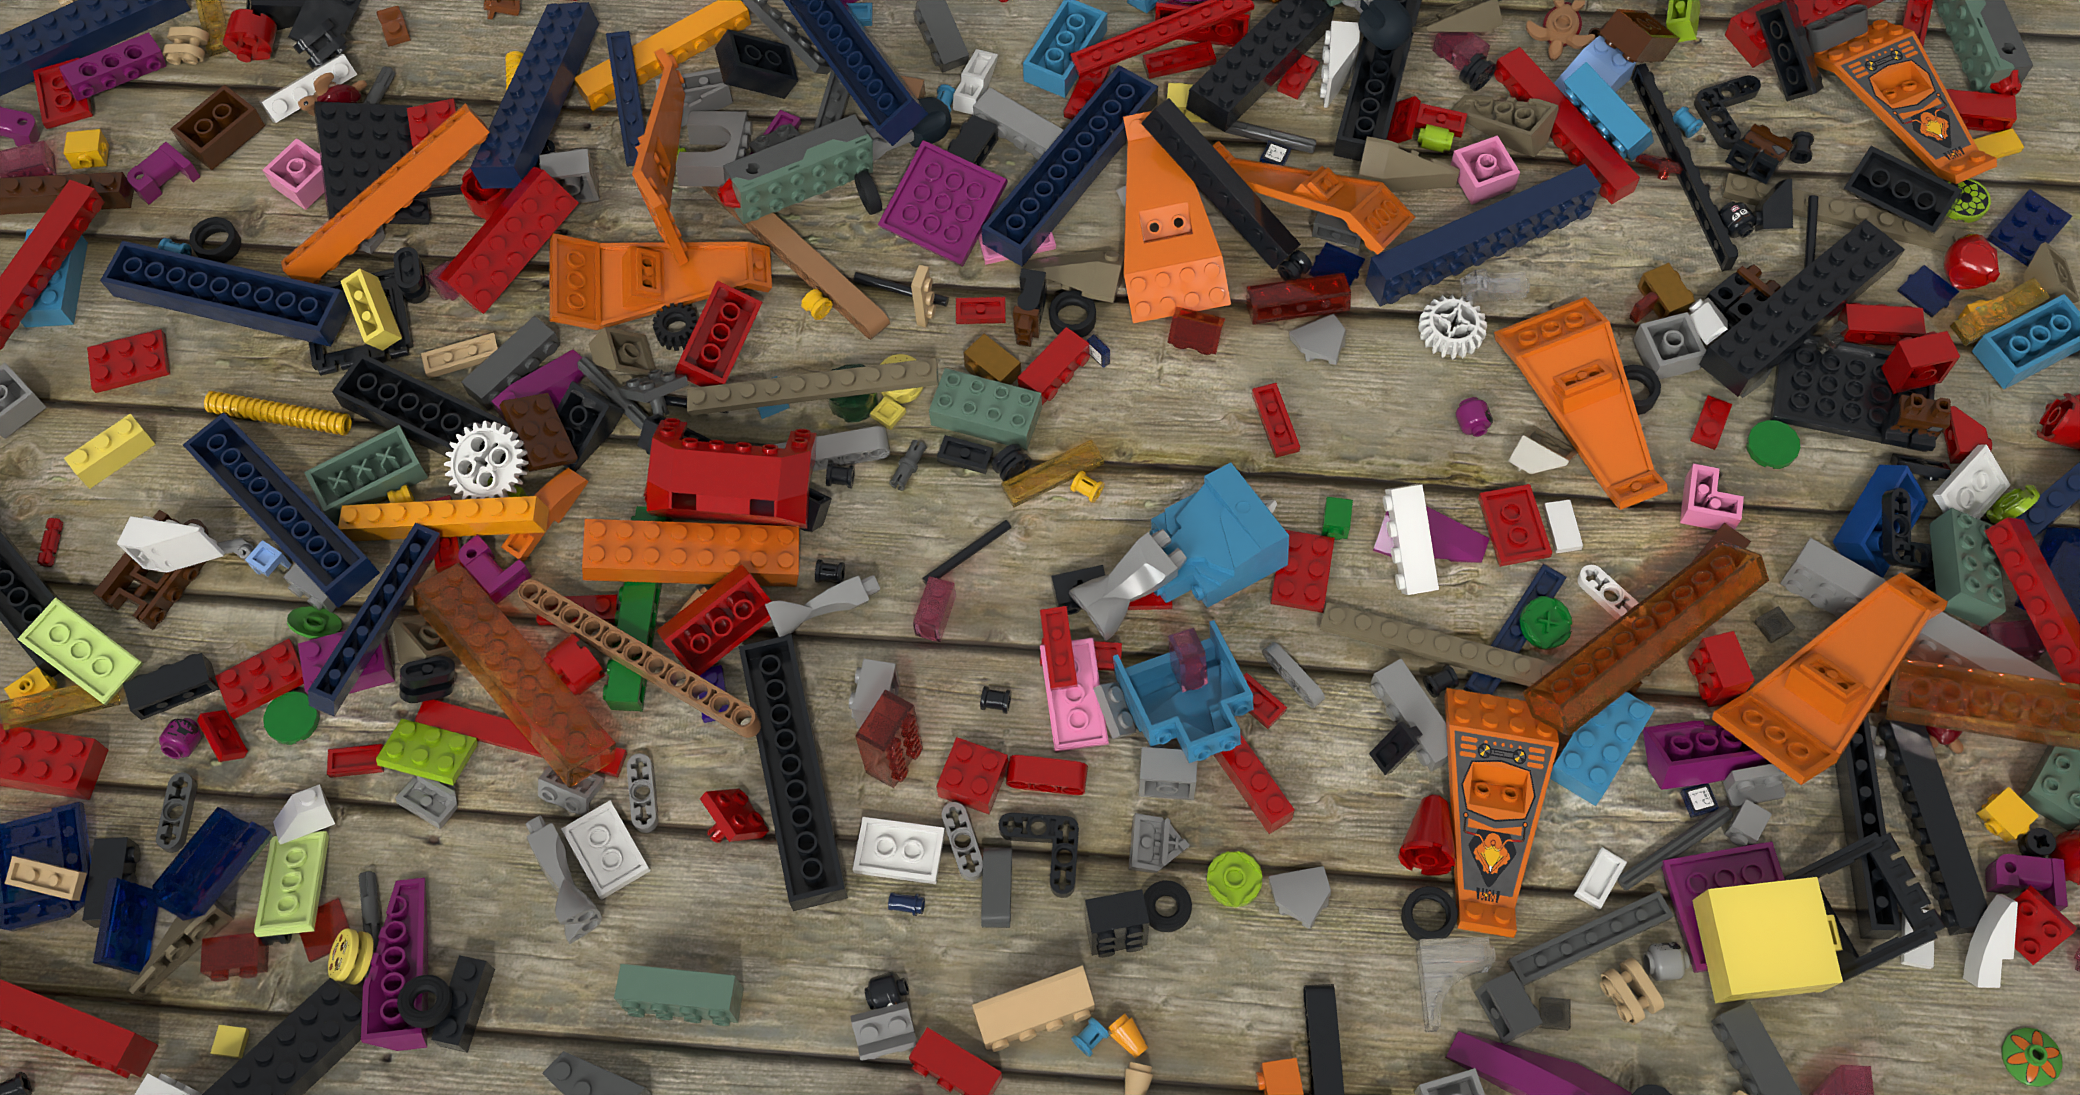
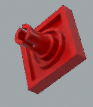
[699,788,769,843]
[2013,885,2077,965]

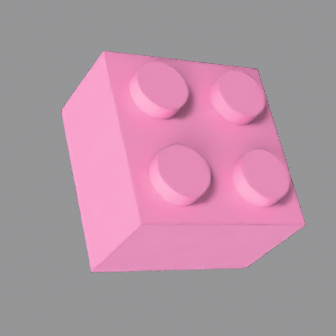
[1451,135,1520,205]
[262,138,325,210]

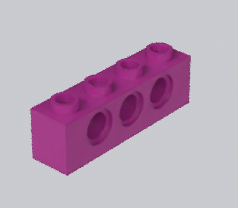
[59,32,166,101]

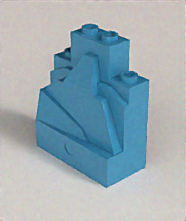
[1150,463,1289,608]
[1113,620,1254,763]

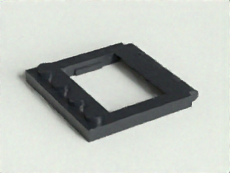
[309,268,413,376]
[1784,832,1946,984]

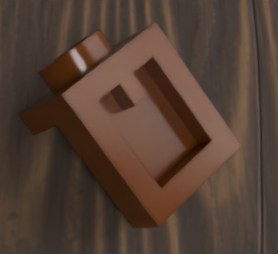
[484,0,520,20]
[376,6,411,47]

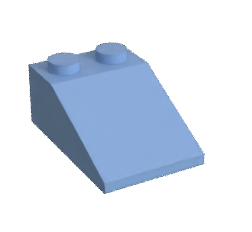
[1554,35,1636,114]

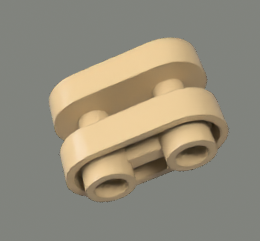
[162,26,210,65]
[1599,957,1664,1025]

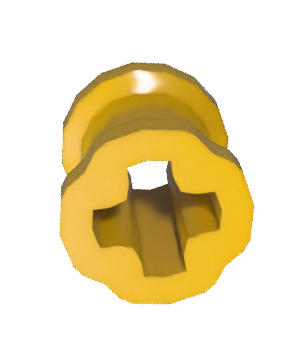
[1070,470,1105,503]

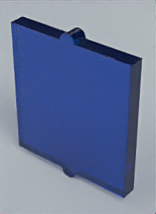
[1309,242,1365,292]
[1897,265,1960,318]

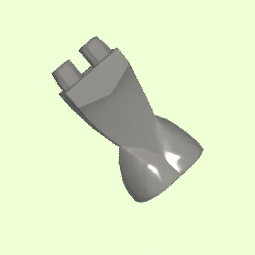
[1069,529,1187,641]
[765,575,880,637]
[526,816,602,944]

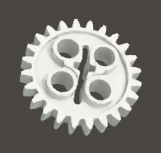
[444,421,529,499]

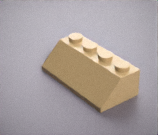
[972,965,1095,1052]

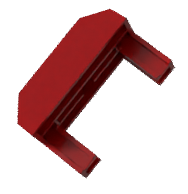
[647,418,817,529]

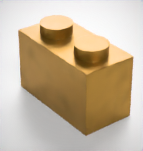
[1637,263,1695,319]
[963,333,1021,385]

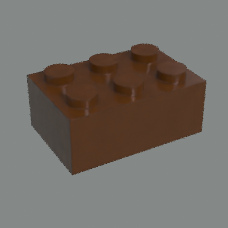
[1600,9,1680,63]
[170,84,265,171]

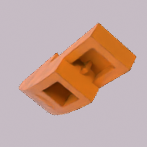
[501,468,589,563]

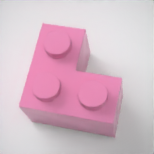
[1680,464,1744,531]

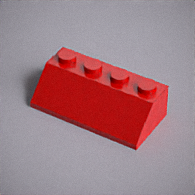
[1155,0,1251,47]

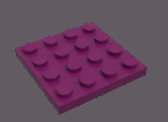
[878,140,1008,267]
[1661,841,1785,973]

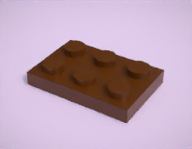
[499,393,578,472]

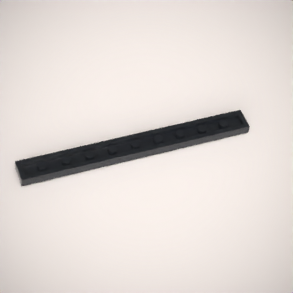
[1631,63,1738,272]

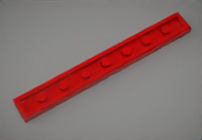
[1070,0,1255,77]
[414,700,627,778]

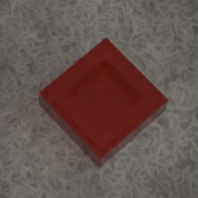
[1629,291,1659,324]

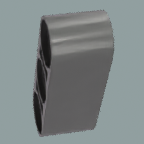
[1806,4,1868,52]
[981,847,1012,928]

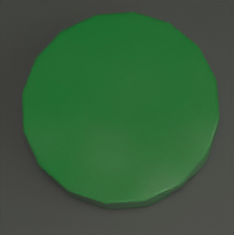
[1746,420,1801,469]
[1520,596,1572,650]
[263,691,320,745]

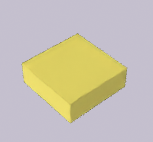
[870,396,906,430]
[211,1025,250,1059]

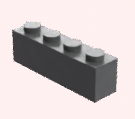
[461,316,560,411]
[1711,1002,1802,1095]

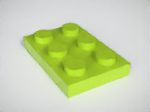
[376,718,478,786]

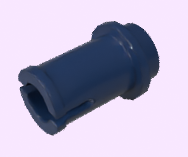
[888,892,925,916]

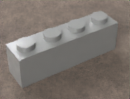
[973,87,1063,160]
[1371,659,1448,772]

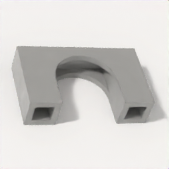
[676,111,752,187]

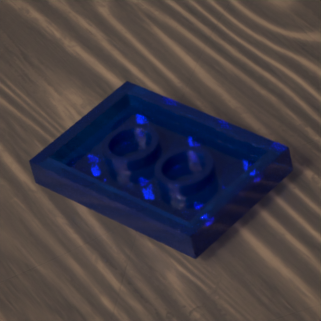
[1987,189,2072,267]
[93,878,161,975]

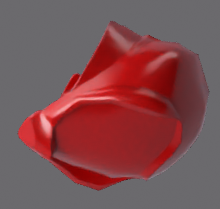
[1943,234,2000,290]

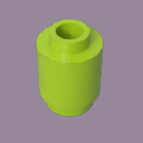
[1417,124,1454,153]

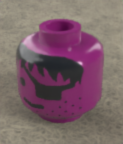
[1456,397,1493,437]
[159,718,202,759]

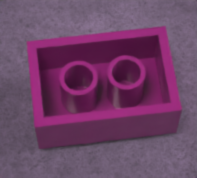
[298,631,395,694]

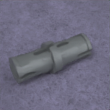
[889,440,927,491]

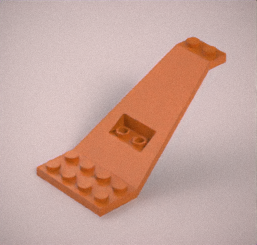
[632,48,689,266]
[1212,141,1416,255]
[1494,297,1668,510]

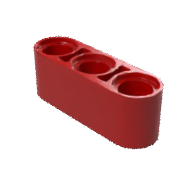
[1006,755,1088,795]

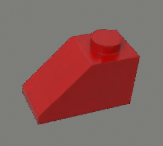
[1943,406,1992,464]

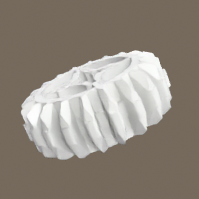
[1418,294,1487,360]

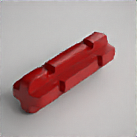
[37,518,63,567]

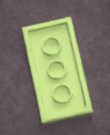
[18,598,143,705]
[254,831,329,937]

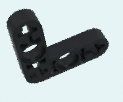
[1694,75,1761,150]
[1882,488,1934,571]
[998,813,1079,898]

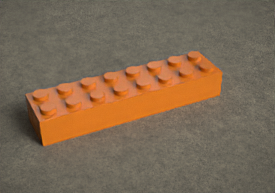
[582,519,799,587]

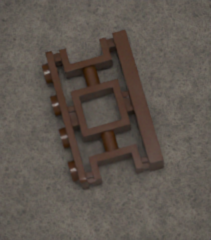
[93,510,207,630]

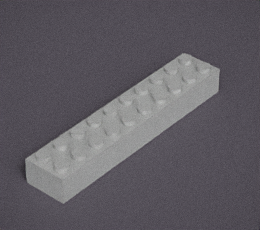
[1780,538,2063,725]

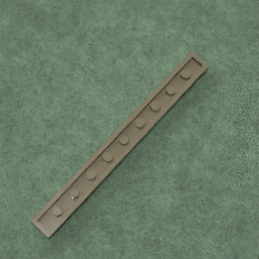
[1722,173,1974,252]
[687,358,939,416]
[1320,602,1592,701]

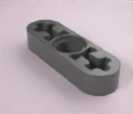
[156,772,198,853]

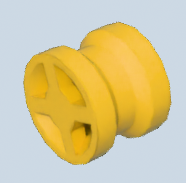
[801,289,833,320]
[387,484,416,503]

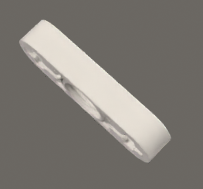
[1577,565,1645,628]

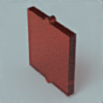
[299,898,350,963]

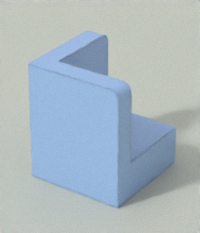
[245,540,292,577]

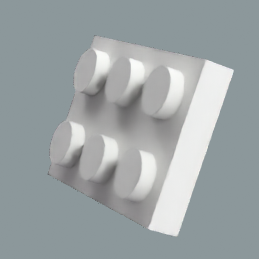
[1932,445,2010,519]
[561,800,650,900]
[853,817,945,884]

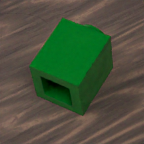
[1321,497,1353,540]

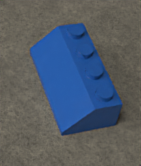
[1833,465,1928,578]

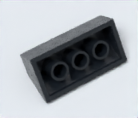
[1756,0,1824,101]
[1844,146,1962,234]

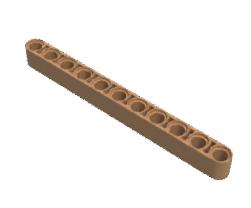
[701,186,890,340]
[518,579,761,738]

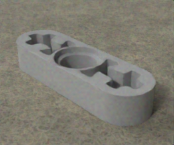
[1262,642,1325,708]
[627,754,659,833]
[942,802,983,881]

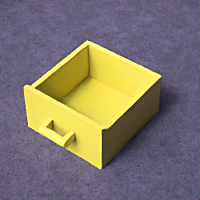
[1692,877,1843,1003]

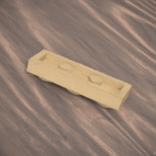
[911,265,936,327]
[421,333,499,379]
[5,856,87,901]

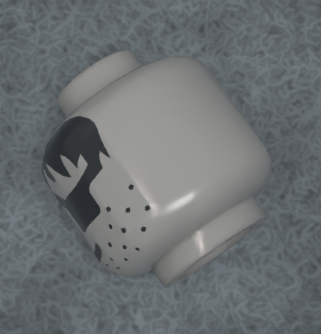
[1643,942,1690,981]

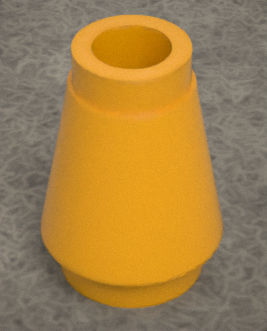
[1108,1013,1149,1058]

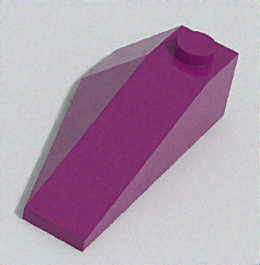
[492,349,585,421]
[1373,506,1490,563]

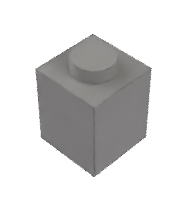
[1724,799,1772,847]

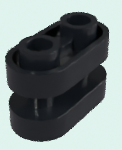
[293,18,348,69]
[393,247,429,304]
[399,656,455,703]

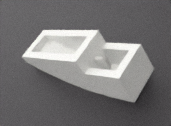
[953,49,998,115]
[1963,894,2018,988]

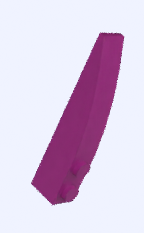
[1643,721,1772,790]
[361,878,428,1051]
[1445,1031,1632,1095]

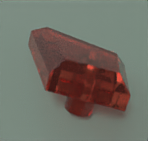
[1636,154,1682,180]

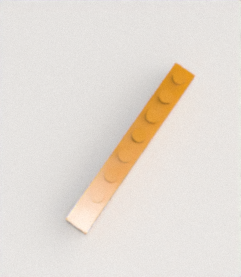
[574,0,751,111]
[338,496,549,541]

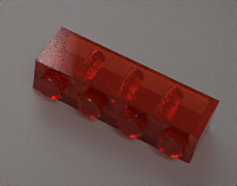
[1246,273,1351,324]

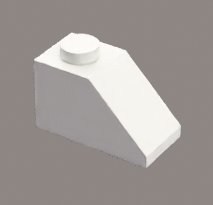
[1688,298,1728,346]
[273,784,335,845]

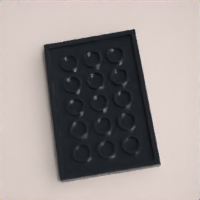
[314,102,430,225]
[1770,336,1935,452]

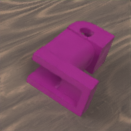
[0,107,40,150]
[127,142,201,205]
[459,534,532,604]
[1985,854,2068,911]

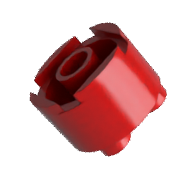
[223,9,277,63]
[461,168,514,221]
[542,633,605,696]

